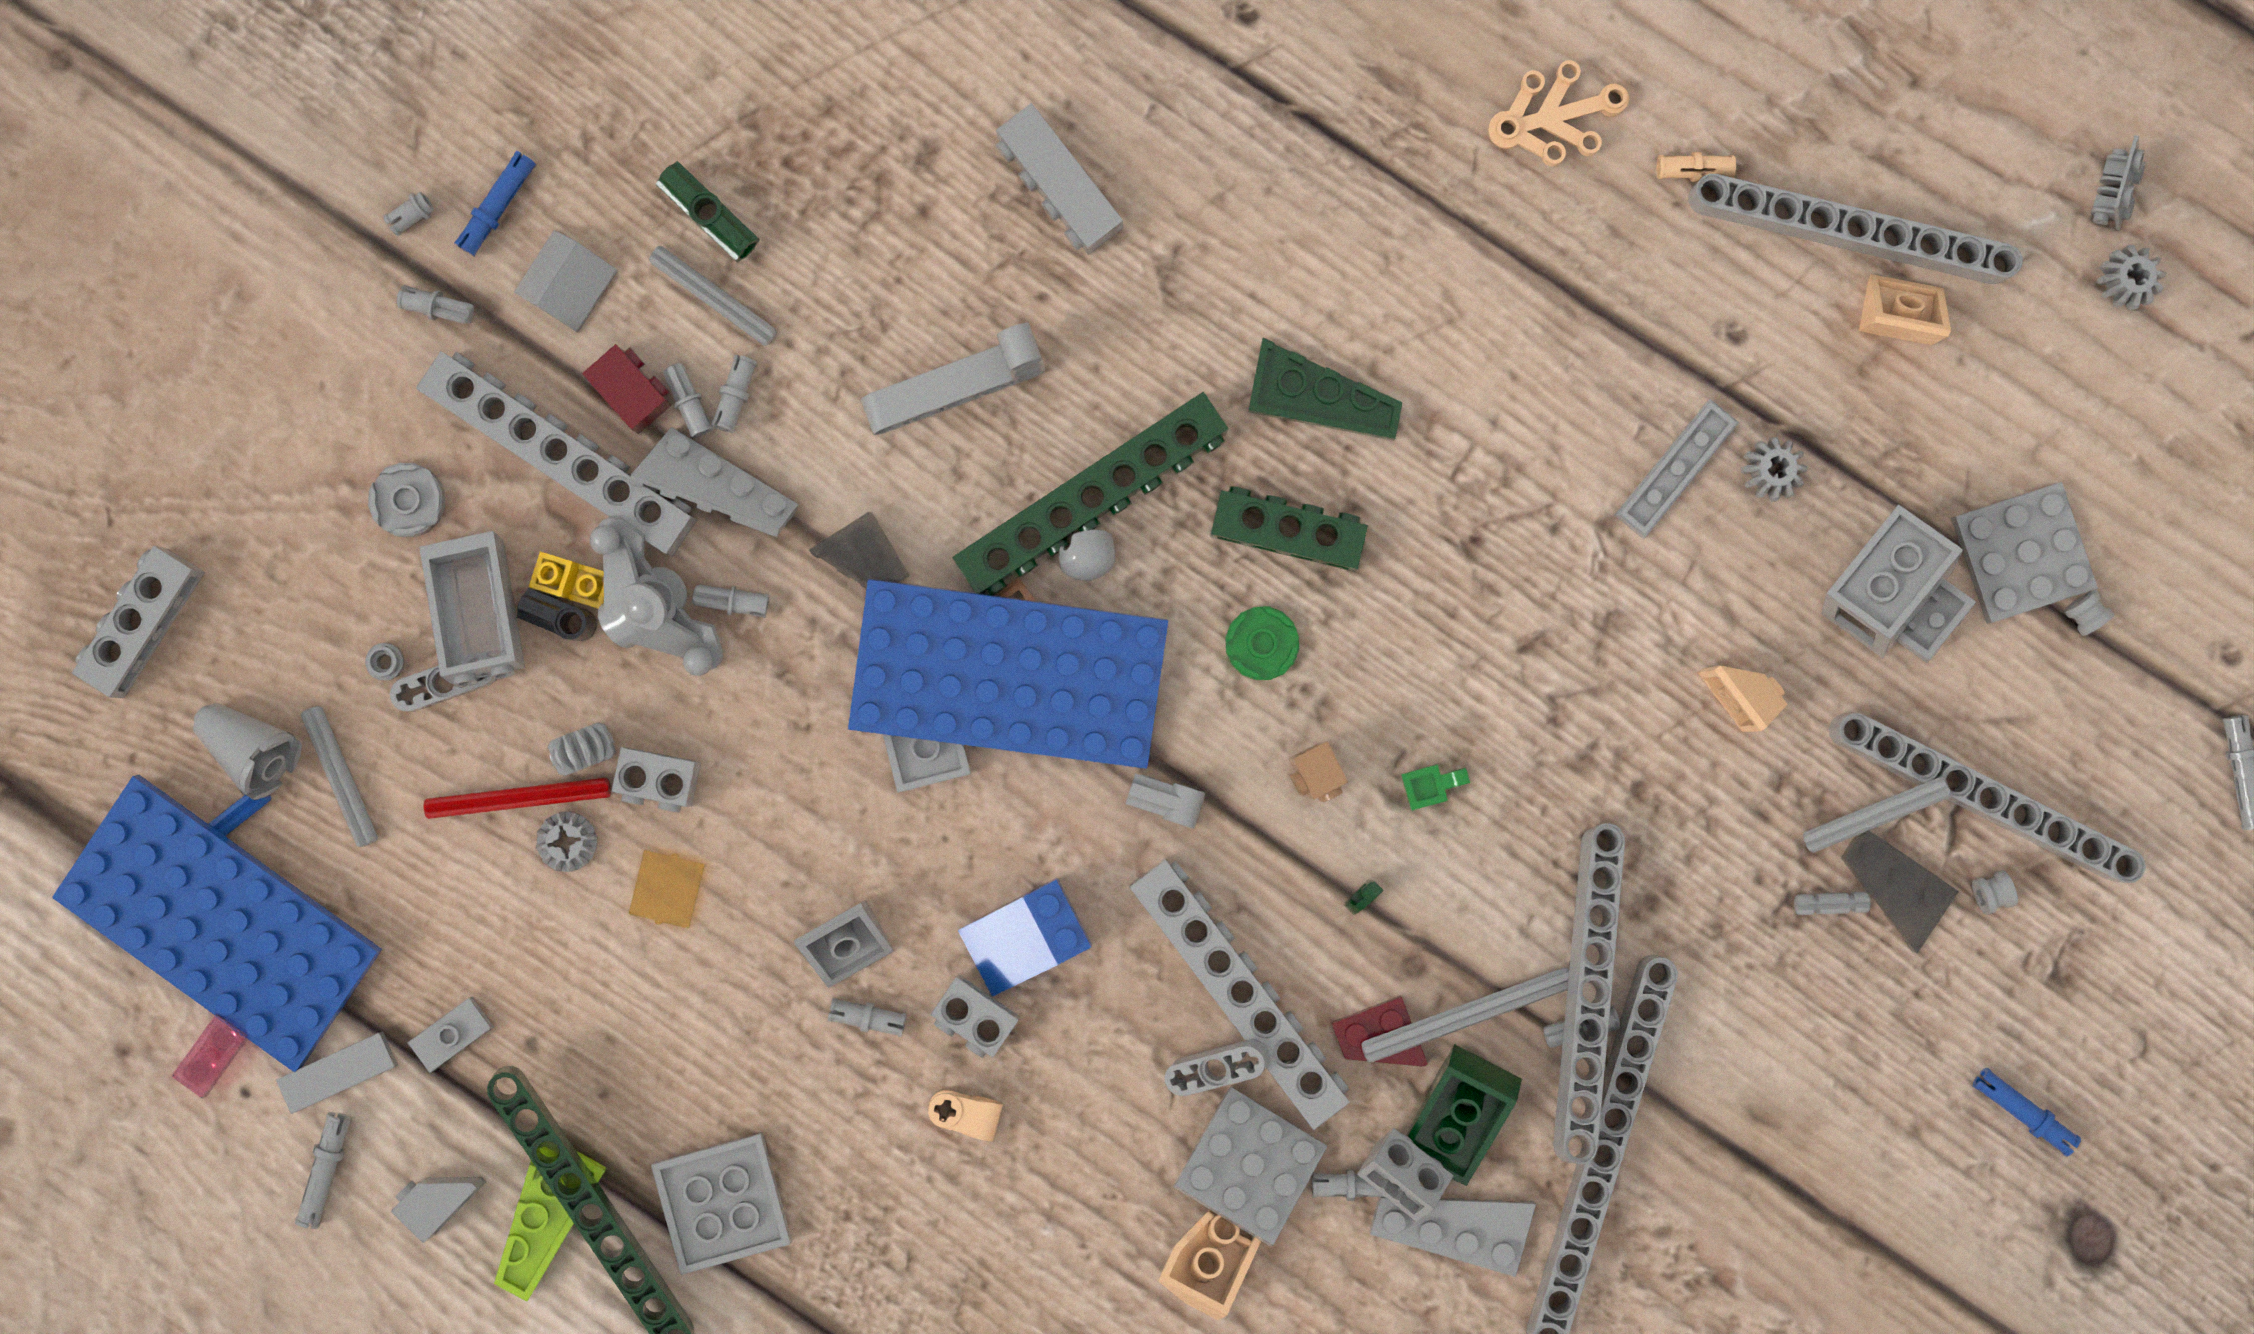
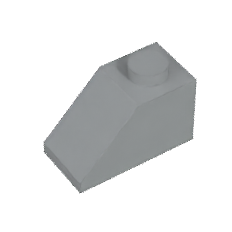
[391,1177,486,1243]

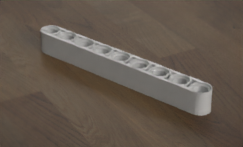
[1688,174,2023,284]
[1829,713,2146,883]
[1553,823,1625,1164]

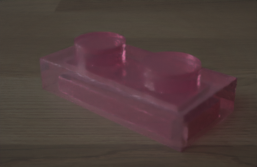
[171,1014,248,1098]

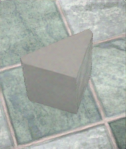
[514,230,618,333]
[794,900,894,988]

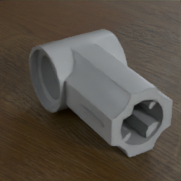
[1126,773,1206,829]

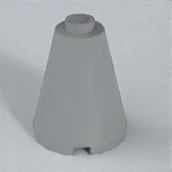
[193,703,302,800]

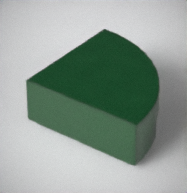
[1344,879,1384,915]

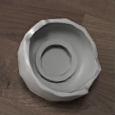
[1059,530,1115,581]

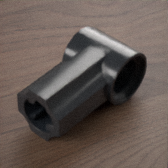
[516,588,597,642]

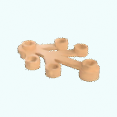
[1488,60,1629,167]

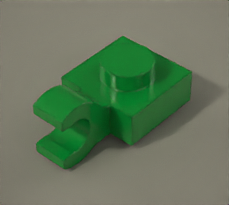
[1401,764,1470,811]

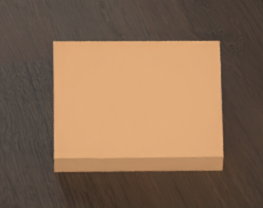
[1859,274,1951,345]

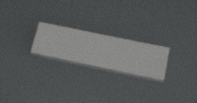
[1614,399,1739,538]

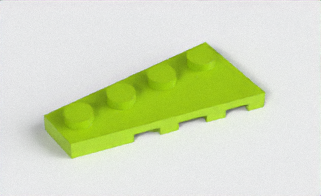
[494,1141,606,1302]

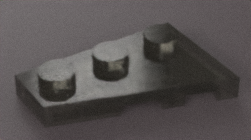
[1841,830,1959,954]

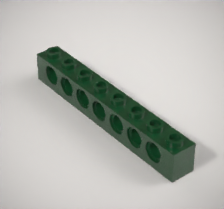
[952,391,1228,596]

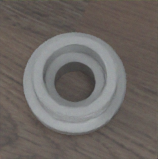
[365,643,404,681]

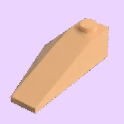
[1158,1209,1261,1320]

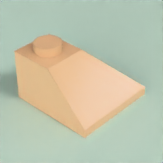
[1698,665,1788,732]

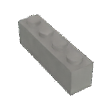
[996,103,1123,255]

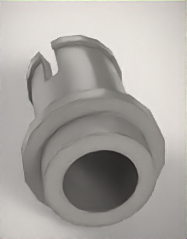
[383,191,434,236]

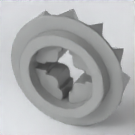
[536,812,597,872]

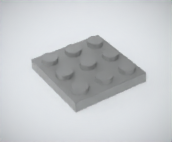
[1951,482,2098,624]
[1173,1087,1327,1246]
[651,1132,792,1275]

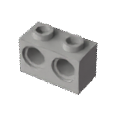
[612,747,701,812]
[930,974,1020,1058]
[1357,1128,1453,1222]

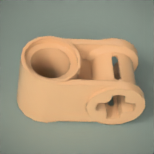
[928,1090,1003,1141]

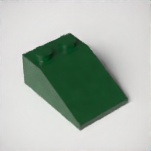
[1406,1044,1522,1186]

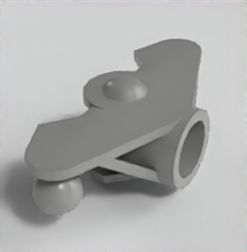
[589,516,723,676]

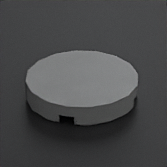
[368,463,445,537]

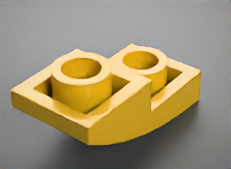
[528,551,604,609]

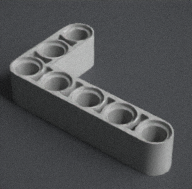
[861,322,1045,435]

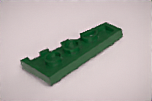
[1248,338,1403,441]

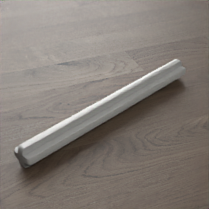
[1361,967,1569,1063]

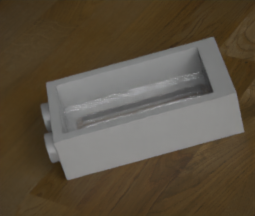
[419,531,525,687]

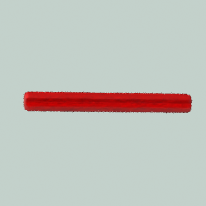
[423,778,611,819]

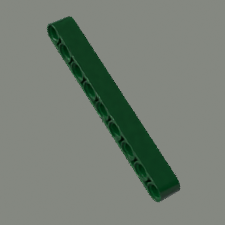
[487,1066,694,1334]

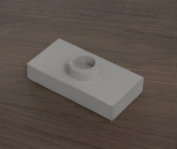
[408,997,494,1073]

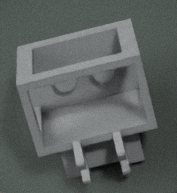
[1821,504,1976,664]

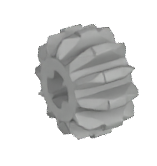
[2096,245,2167,310]
[1741,437,1808,502]
[548,723,616,776]

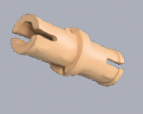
[1656,152,1736,182]

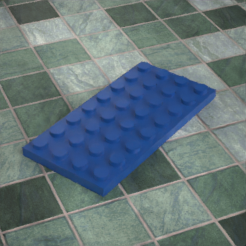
[848,579,1169,769]
[52,774,383,1072]

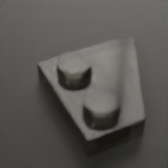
[809,512,910,589]

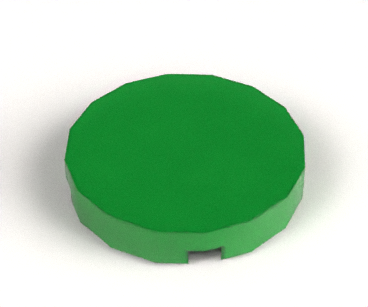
[1225,606,1300,680]

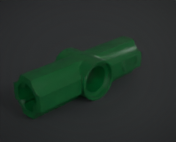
[655,161,760,263]

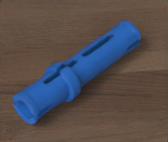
[454,150,537,257]
[1972,1068,2081,1157]

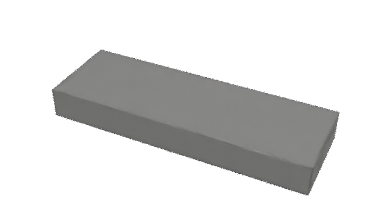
[276,1031,398,1114]

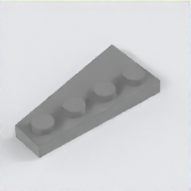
[629,427,799,537]
[1369,1197,1536,1277]

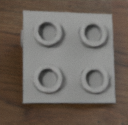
[2091,135,2145,231]

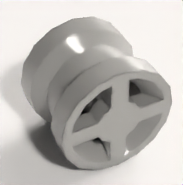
[2064,590,2115,636]
[1972,870,2018,915]

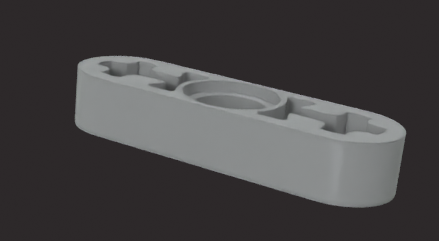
[390,653,497,712]
[1165,1039,1270,1096]

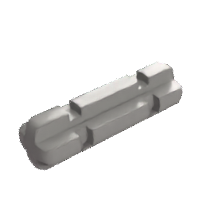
[1794,892,1871,915]

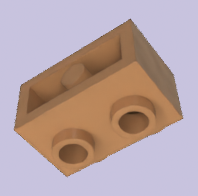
[1289,741,1348,803]

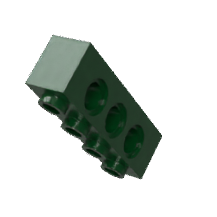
[1210,486,1368,572]

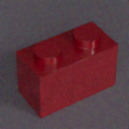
[582,344,672,434]

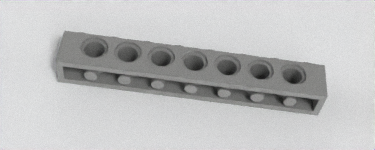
[416,351,697,557]
[1129,859,1350,1130]

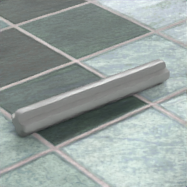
[649,246,777,346]
[301,706,378,847]
[1803,777,1951,853]

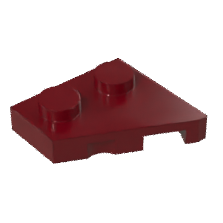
[1331,996,1428,1067]

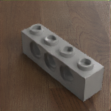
[72,546,205,698]

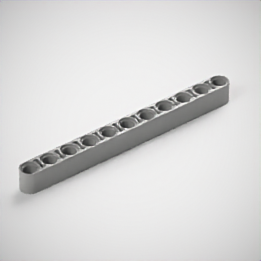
[1526,954,1678,1334]

